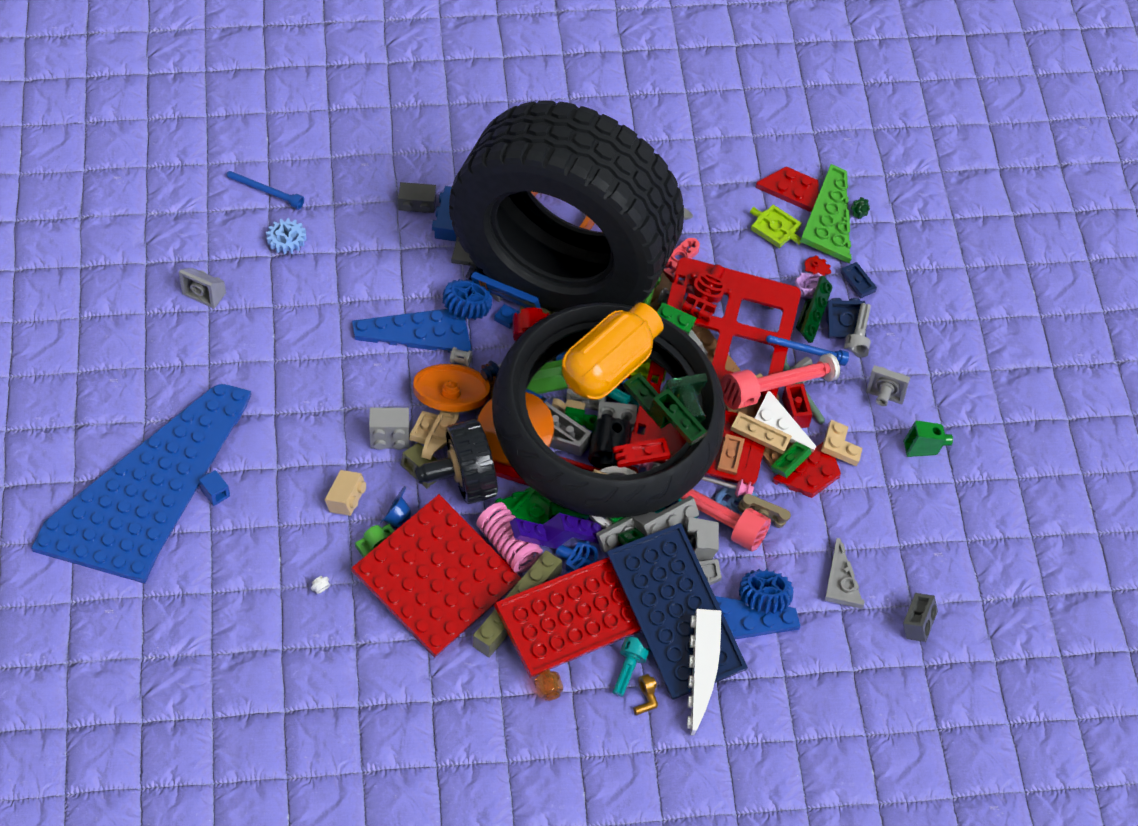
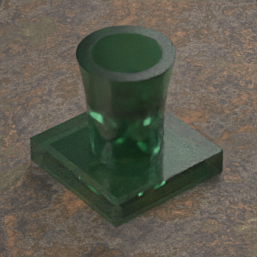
[660,373,708,423]

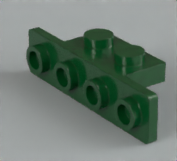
[796,276,833,343]

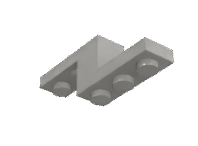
[596,496,699,552]

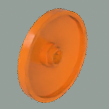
[413,364,490,412]
[477,392,554,466]

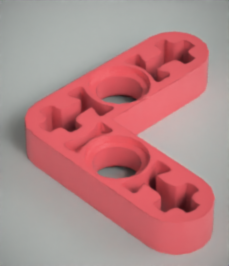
[663,238,700,296]

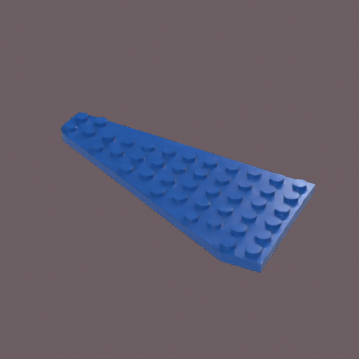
[32,384,251,584]

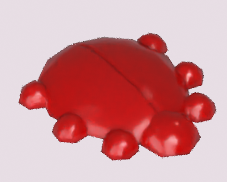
[805,255,831,276]

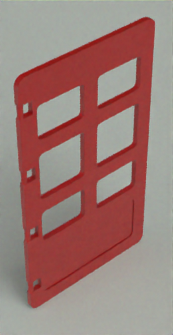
[629,257,801,486]

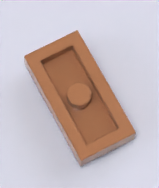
[717,434,745,475]

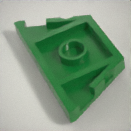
[495,487,554,549]

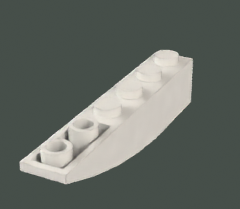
[687,609,721,735]

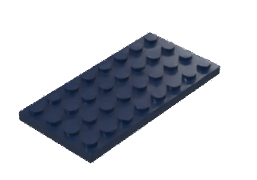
[607,523,748,700]

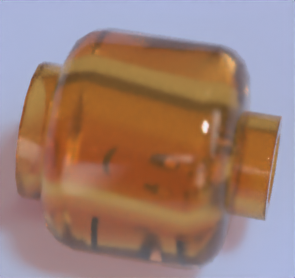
[534,670,564,701]

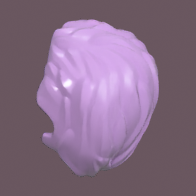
[794,272,823,299]

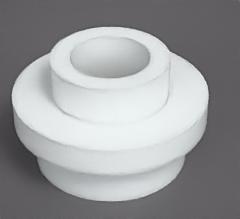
[311,576,330,594]

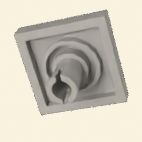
[866,365,911,406]

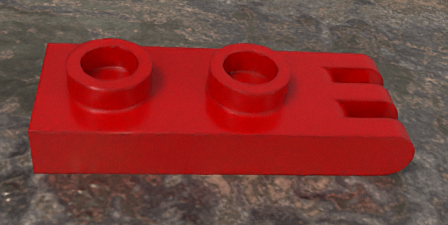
[612,438,670,468]

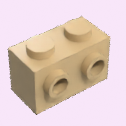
[325,470,366,516]

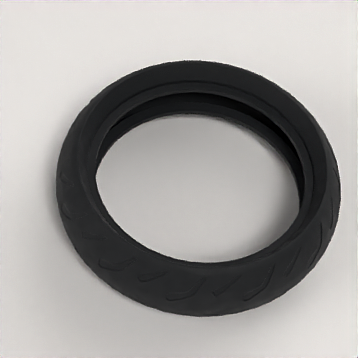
[492,303,725,518]

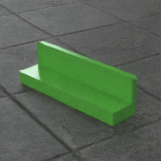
[527,360,568,394]

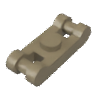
[737,494,791,528]

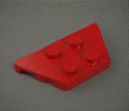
[756,166,819,212]
[772,442,841,498]

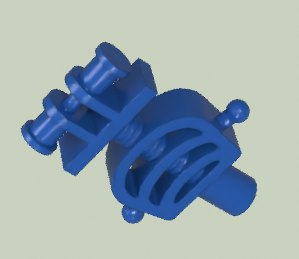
[556,540,608,574]

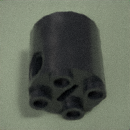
[588,414,631,469]

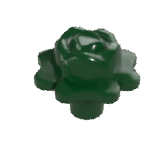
[851,197,870,219]

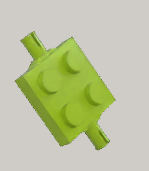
[750,205,802,249]

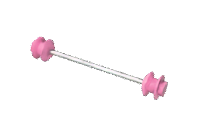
[637,462,754,498]

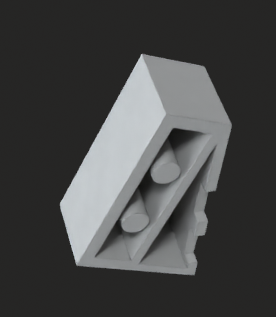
[545,401,592,456]

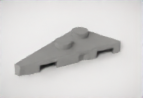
[825,538,865,609]

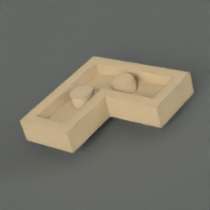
[821,419,863,466]

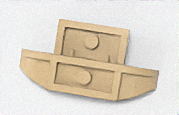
[409,411,459,460]

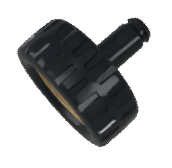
[415,419,498,504]

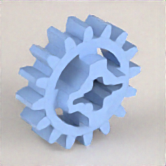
[266,218,307,255]

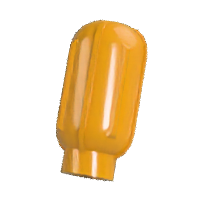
[562,302,663,400]

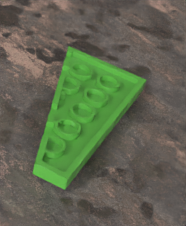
[800,164,852,263]

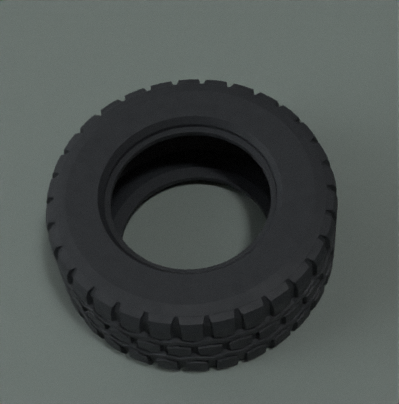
[449,101,684,313]

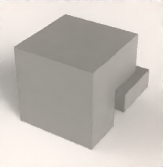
[683,517,719,561]

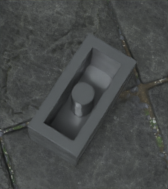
[398,182,436,213]

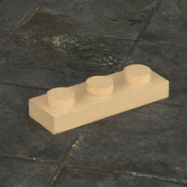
[731,411,792,454]

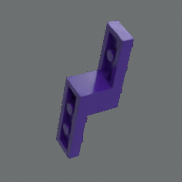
[510,513,602,549]

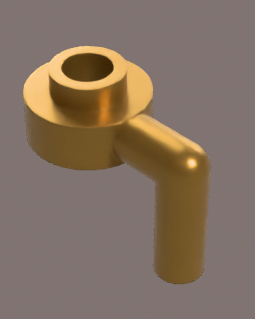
[633,674,658,715]

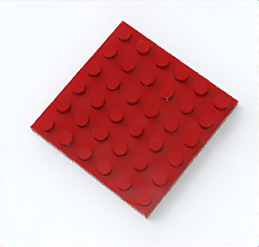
[351,494,521,658]

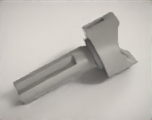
[844,303,871,357]

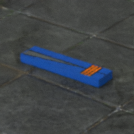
[471,272,541,308]

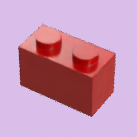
[782,383,812,428]

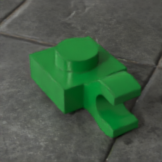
[565,406,597,430]

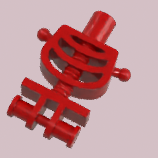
[682,264,732,322]

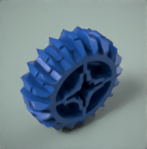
[442,279,492,320]
[739,569,794,614]

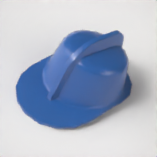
[380,486,411,528]

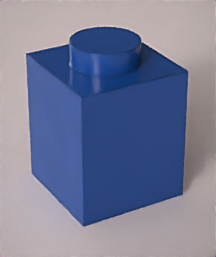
[199,470,230,506]

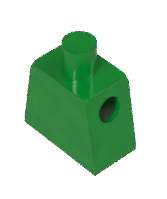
[903,421,953,457]

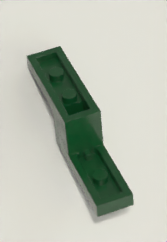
[623,372,707,446]

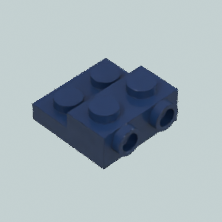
[826,298,866,338]

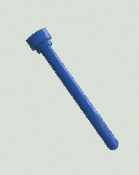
[226,171,305,210]
[766,335,849,366]

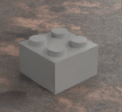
[369,408,410,450]

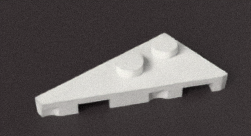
[755,391,816,453]

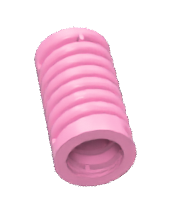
[476,502,543,574]

